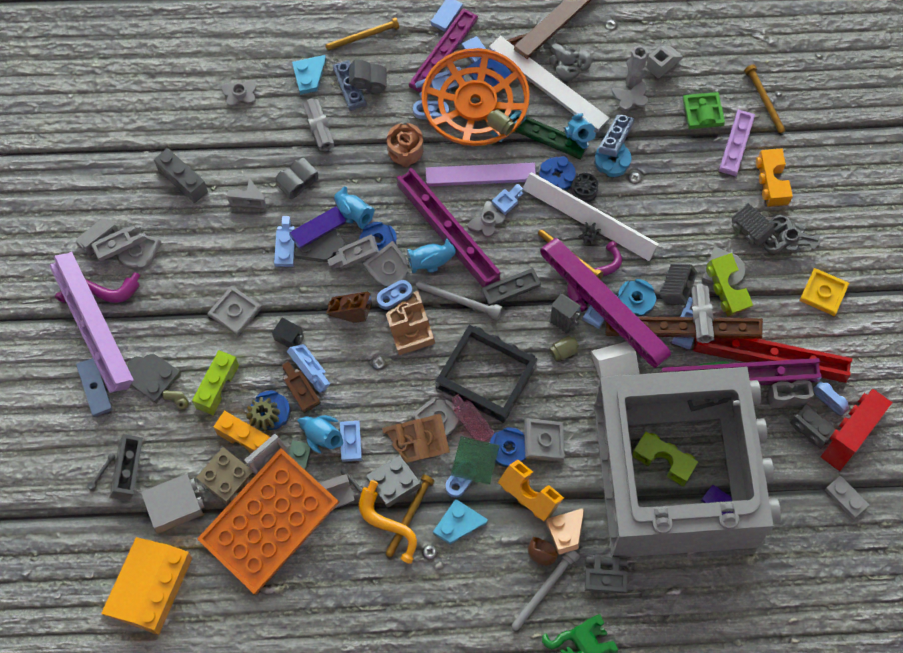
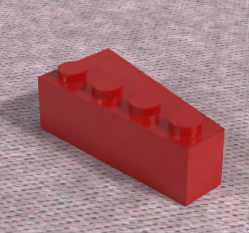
[820,388,893,471]

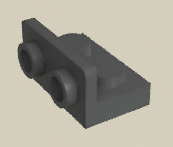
[790,404,836,449]

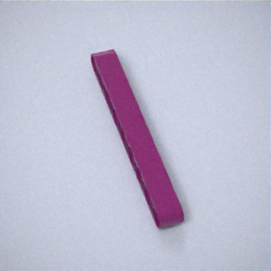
[540,238,671,368]

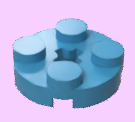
[594,143,631,177]
[618,279,656,317]

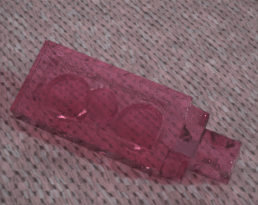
[451,394,495,446]

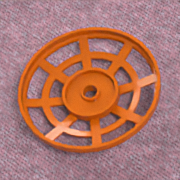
[421,48,530,146]

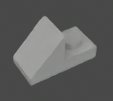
[227,179,266,209]

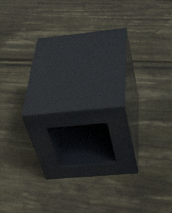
[272,317,304,348]

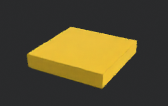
[799,268,849,316]

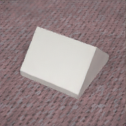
[590,342,639,378]

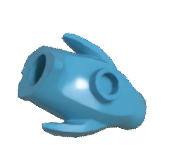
[565,113,596,149]
[334,187,375,229]
[407,239,456,274]
[298,415,344,454]

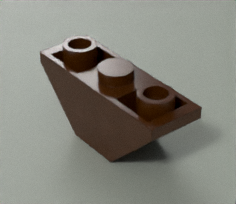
[326,291,372,323]

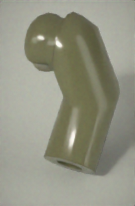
[163,390,189,410]

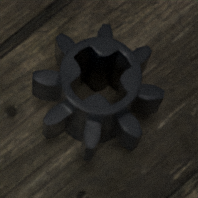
[578,222,601,245]

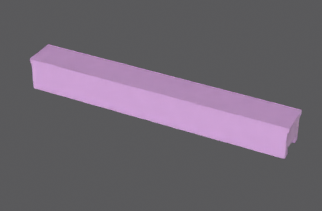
[50,252,133,393]

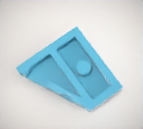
[292,55,326,95]
[433,499,488,544]

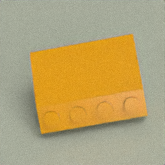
[101,537,192,635]

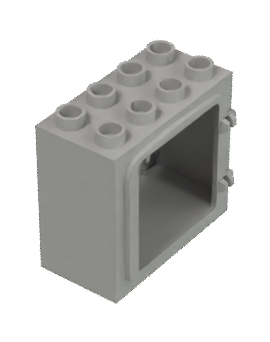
[594,367,781,558]

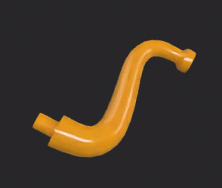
[359,480,417,564]

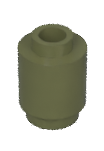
[487,110,515,136]
[549,335,579,361]

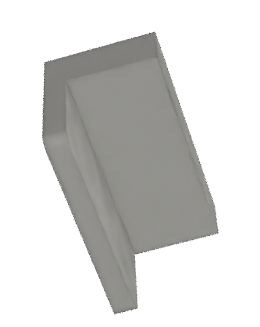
[76,218,118,256]
[320,474,355,509]

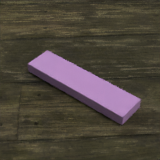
[719,110,755,176]

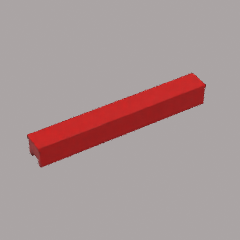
[693,338,853,383]

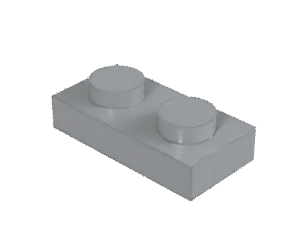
[825,475,869,520]

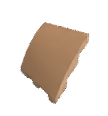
[386,291,436,355]
[382,414,450,463]

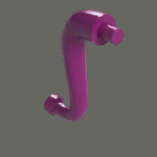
[567,241,622,312]
[55,272,140,303]

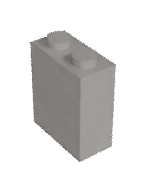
[141,474,205,534]

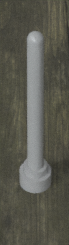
[416,282,503,321]
[512,550,580,631]

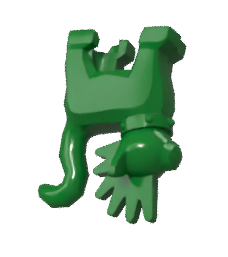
[542,614,618,653]

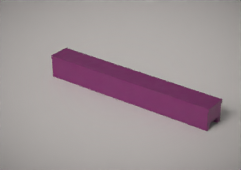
[397,167,501,287]
[660,358,822,385]

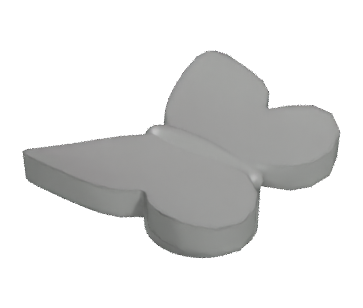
[222,80,256,106]
[612,81,648,111]
[467,201,505,237]

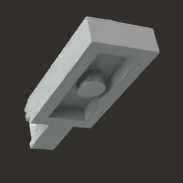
[327,235,379,269]

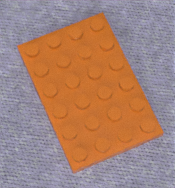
[197,448,340,595]

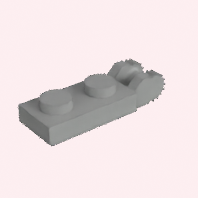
[91,224,147,262]

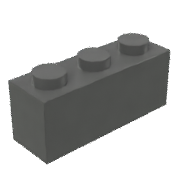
[154,148,208,203]
[109,434,143,501]

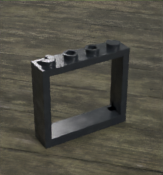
[435,324,538,423]

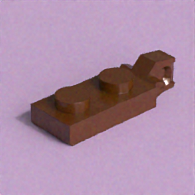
[282,361,321,413]

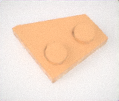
[546,508,584,554]

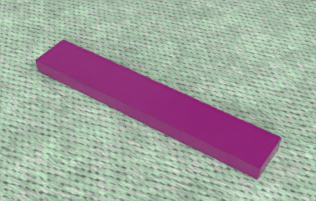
[409,8,478,93]

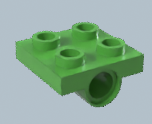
[682,92,725,129]

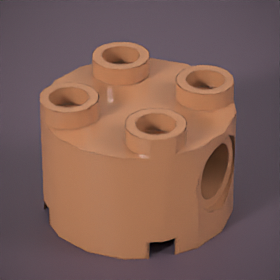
[387,123,424,167]

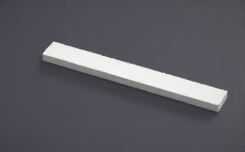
[489,36,609,133]
[523,172,659,261]

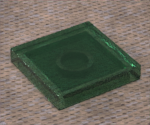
[451,436,500,485]

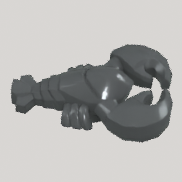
[543,38,592,81]
[763,215,821,254]

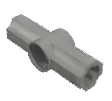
[626,45,648,88]
[303,98,334,152]
[692,284,714,343]

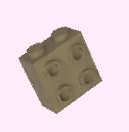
[196,447,255,506]

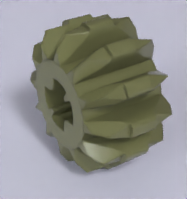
[246,397,280,431]

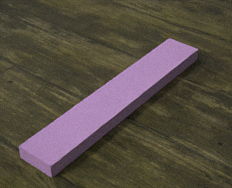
[426,163,536,187]

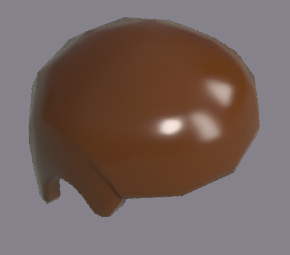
[527,537,558,566]

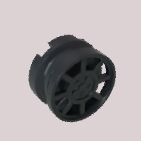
[572,173,598,202]

